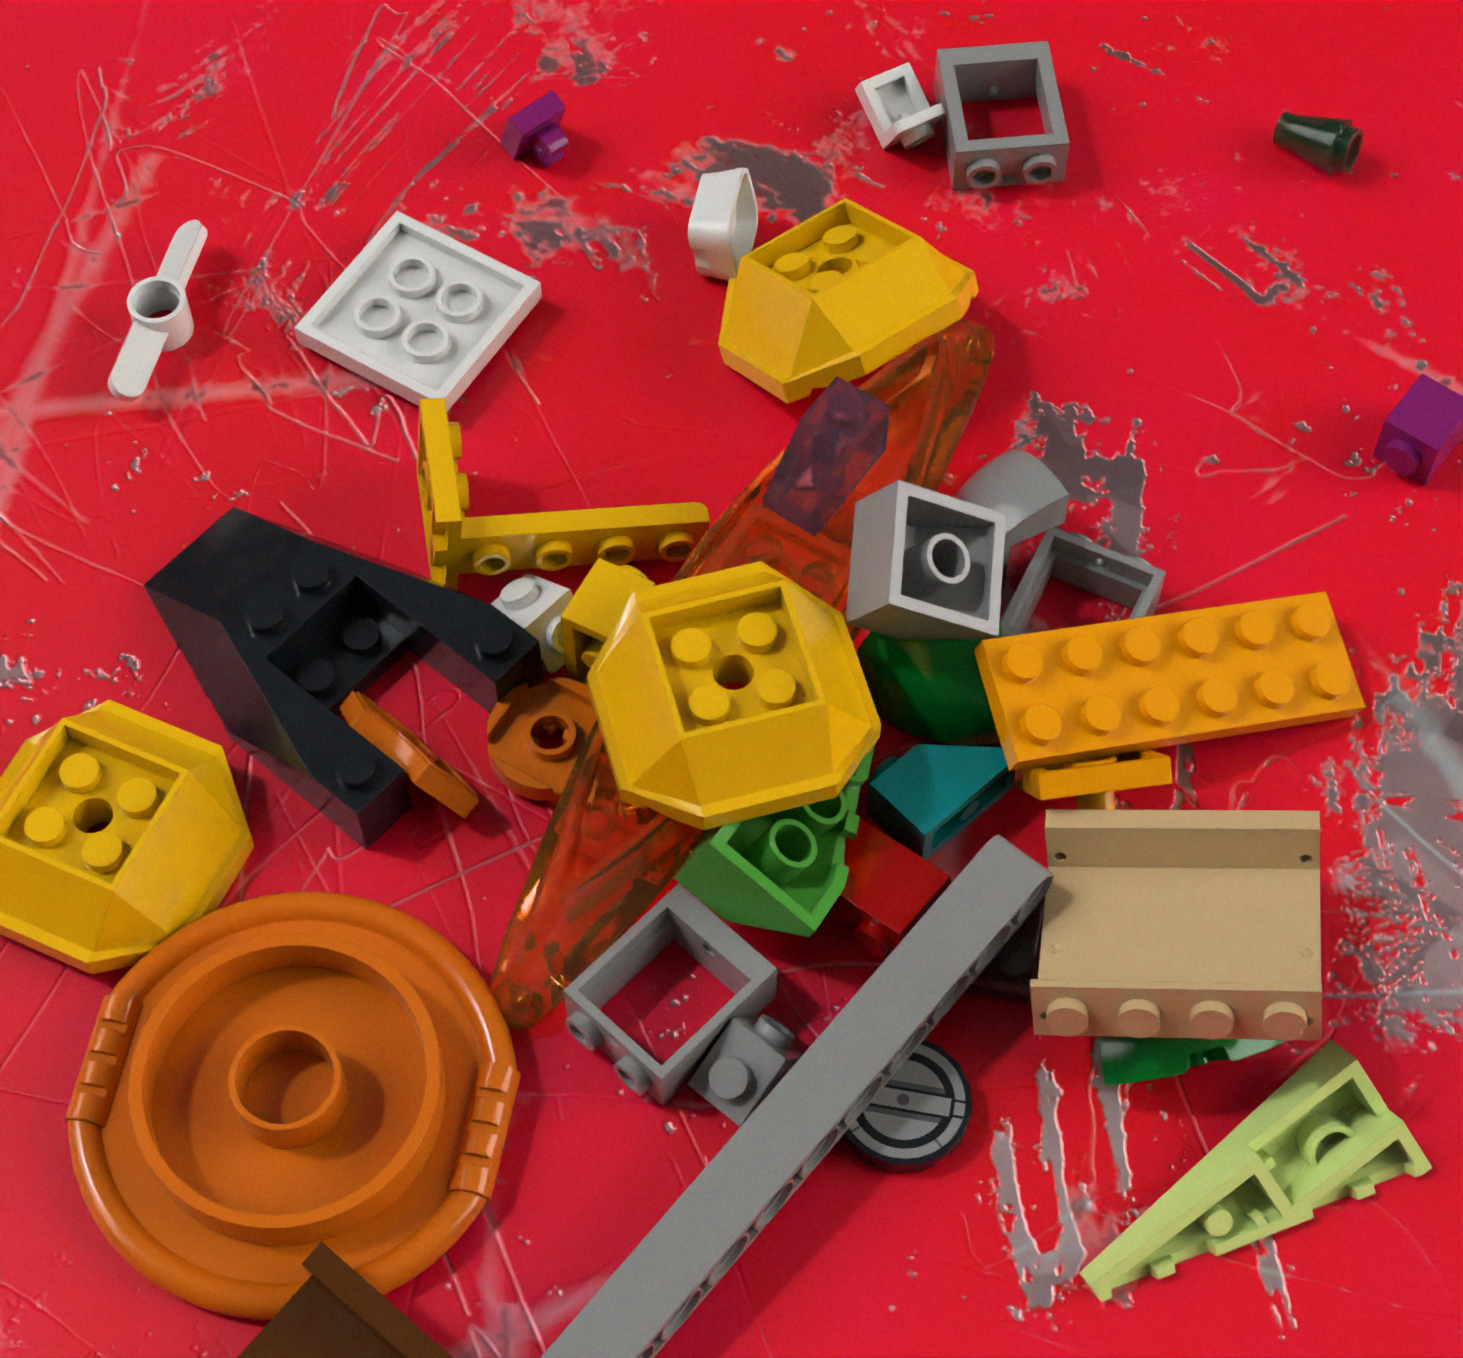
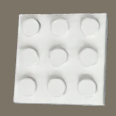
[294,211,542,412]

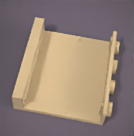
[1030,809,1322,1041]

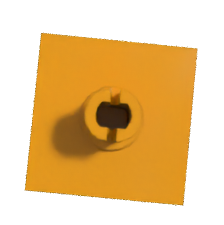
[1015,749,1173,810]

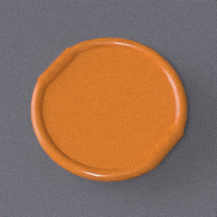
[64,891,521,1320]

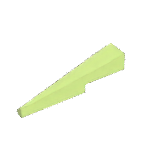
[1079,1040,1433,1302]

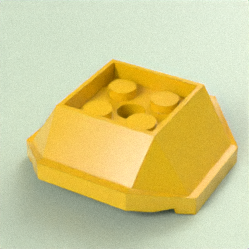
[718,198,979,404]
[587,561,881,830]
[0,699,255,974]

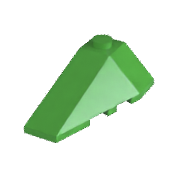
[674,717,881,937]

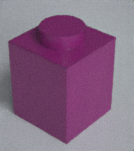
[1373,374,1463,485]

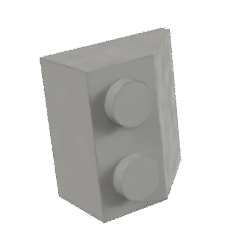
[846,480,1006,640]

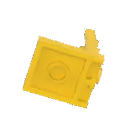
[416,398,710,590]

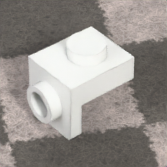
[855,62,946,150]
[491,573,574,673]

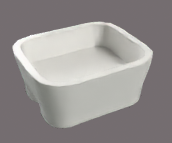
[688,168,758,281]

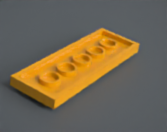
[973,591,1365,771]

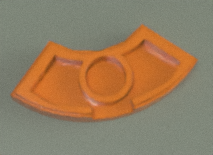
[339,691,479,818]

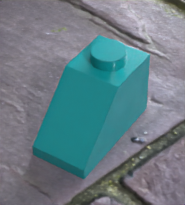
[867,744,1016,860]

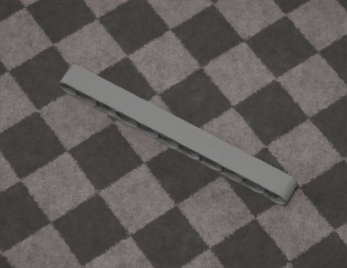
[541,834,1054,1358]

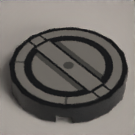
[843,1040,972,1173]

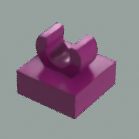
[500,90,569,169]

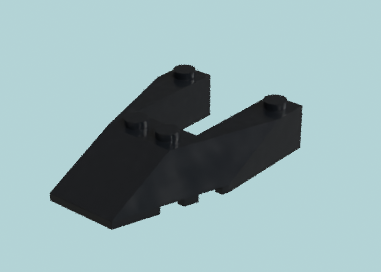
[144,507,544,850]

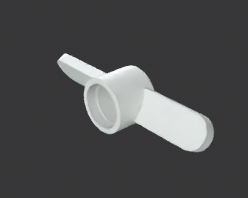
[108,220,208,402]

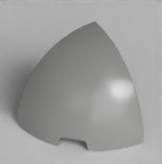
[954,449,1070,588]

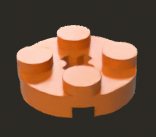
[487,677,611,806]

